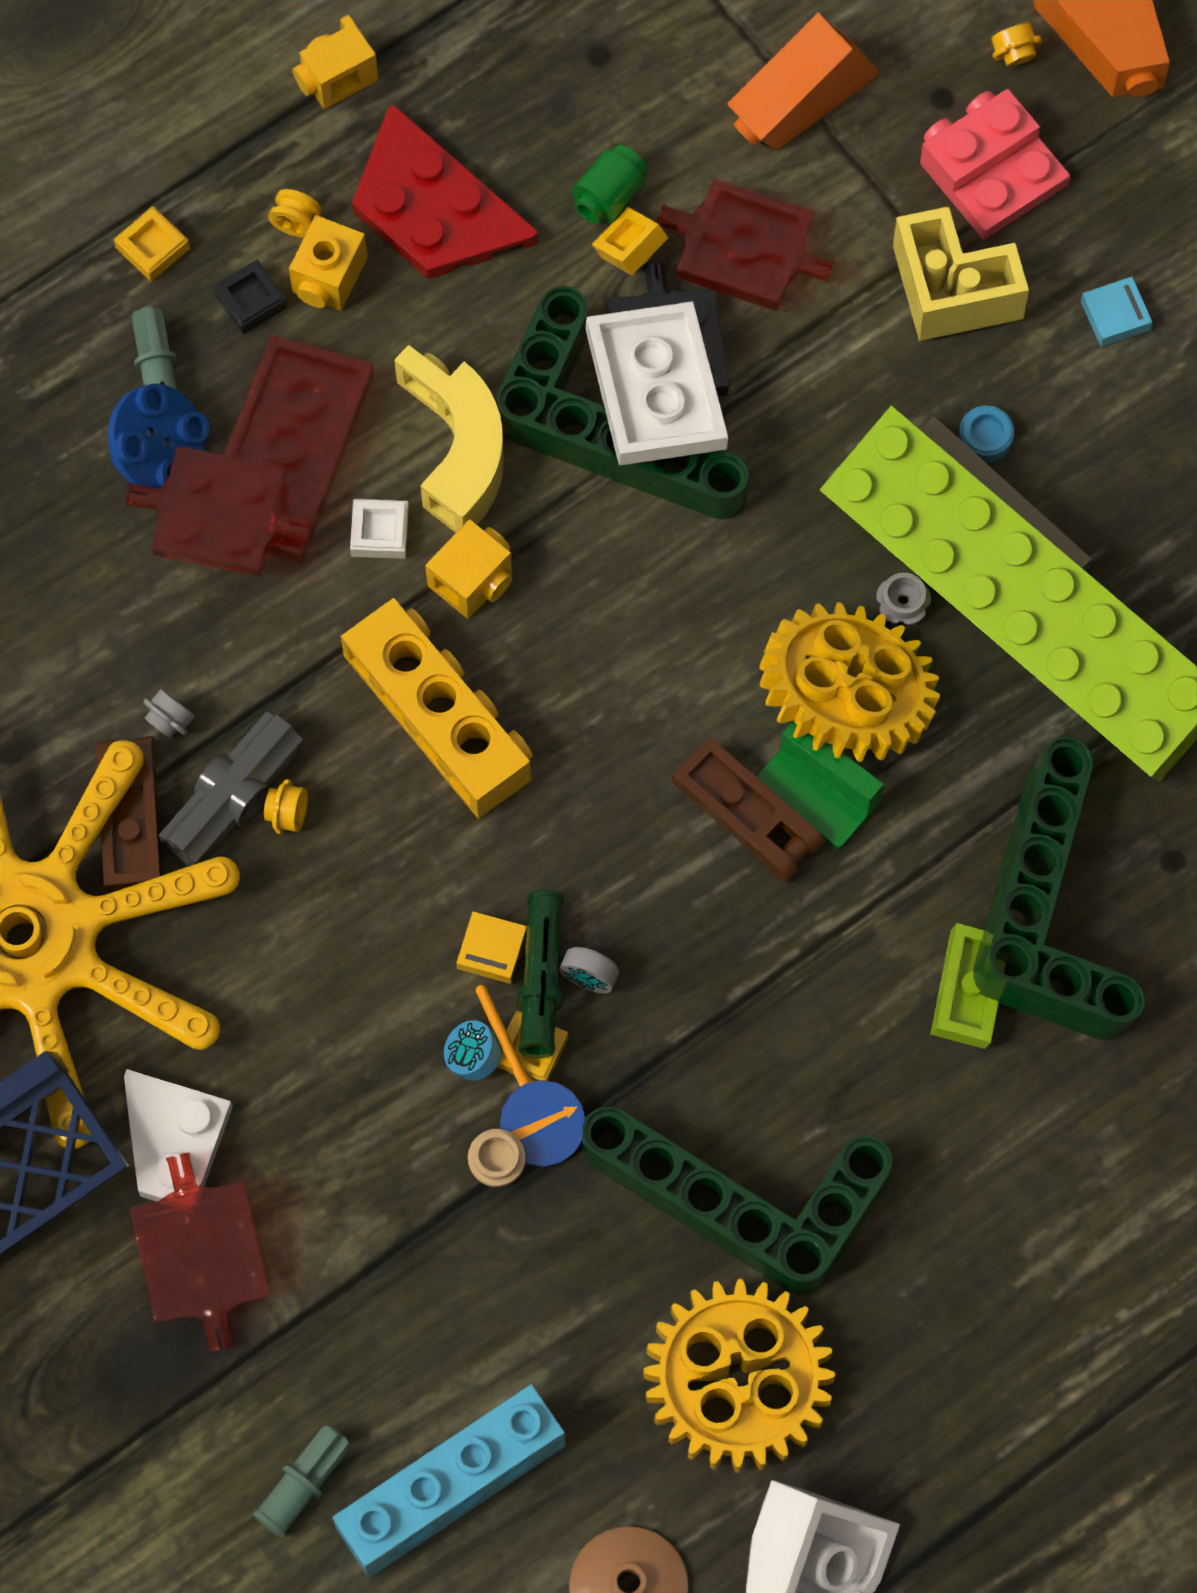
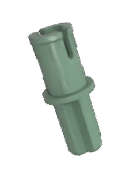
[131,306,177,390]
[252,1426,350,1538]

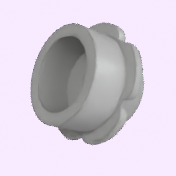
[876,572,931,625]
[144,688,195,739]

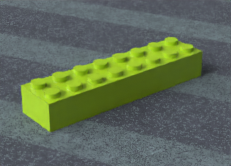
[820,406,1197,782]

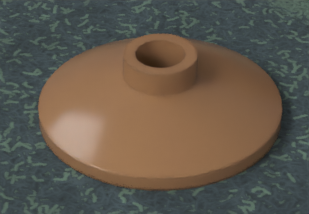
[569,1527,688,1593]

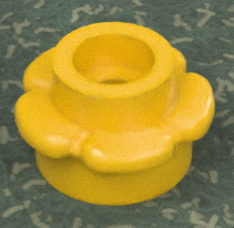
[991,23,1042,67]
[264,779,308,834]

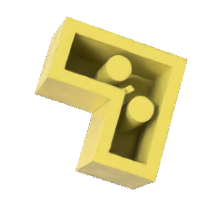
[893,206,1029,341]

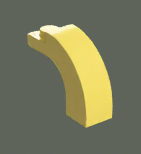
[394,345,504,533]

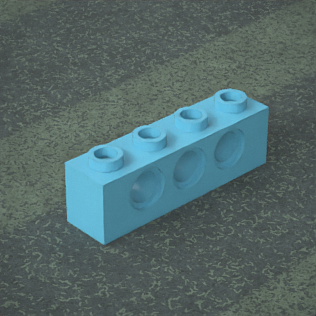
[332,1384,566,1578]

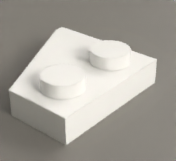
[124,1069,233,1213]

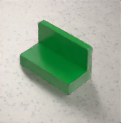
[756,721,884,850]

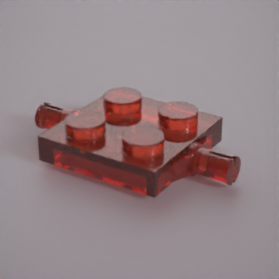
[656,178,835,312]
[125,446,313,576]
[129,1152,270,1352]

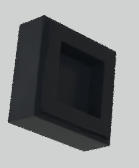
[212,259,288,334]

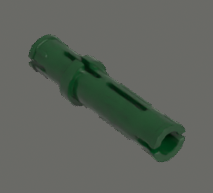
[517,889,564,1059]

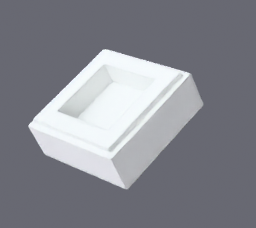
[350,499,409,559]

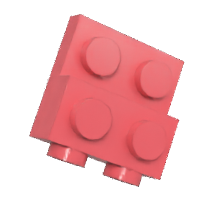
[920,88,1071,240]

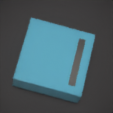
[1080,277,1153,347]

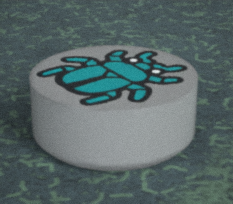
[559,947,619,993]

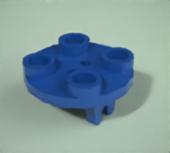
[107,383,210,493]

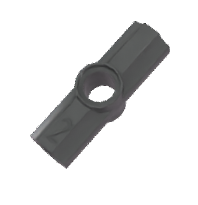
[158,711,304,866]

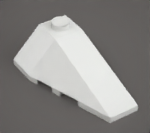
[746,1480,900,1593]

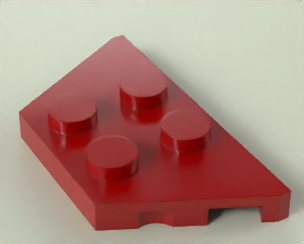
[352,105,538,279]

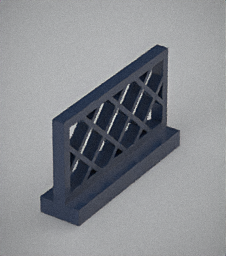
[0,1051,130,1256]

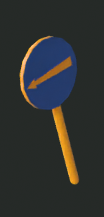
[476,985,585,1166]

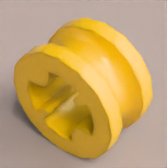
[268,189,322,238]

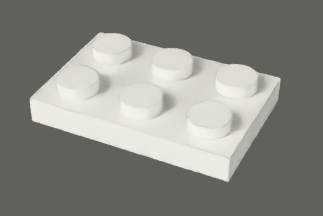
[585,301,728,466]

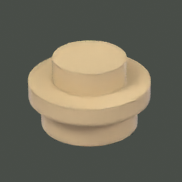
[468,1129,526,1187]

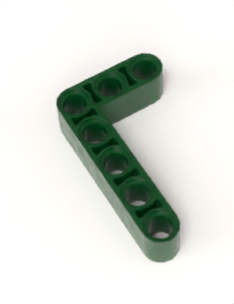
[497,286,749,520]
[973,736,1145,1040]
[582,1107,892,1295]

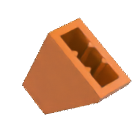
[1032,0,1170,98]
[727,12,881,151]

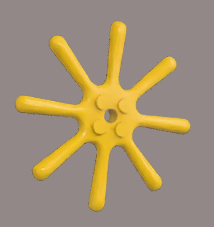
[0,740,240,1149]

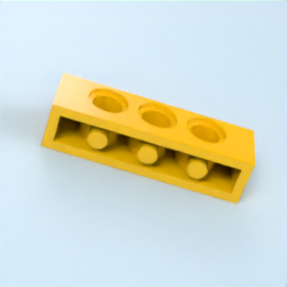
[341,598,533,819]

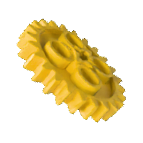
[759,602,940,762]
[644,1279,835,1473]

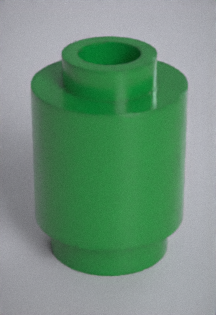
[571,145,648,224]

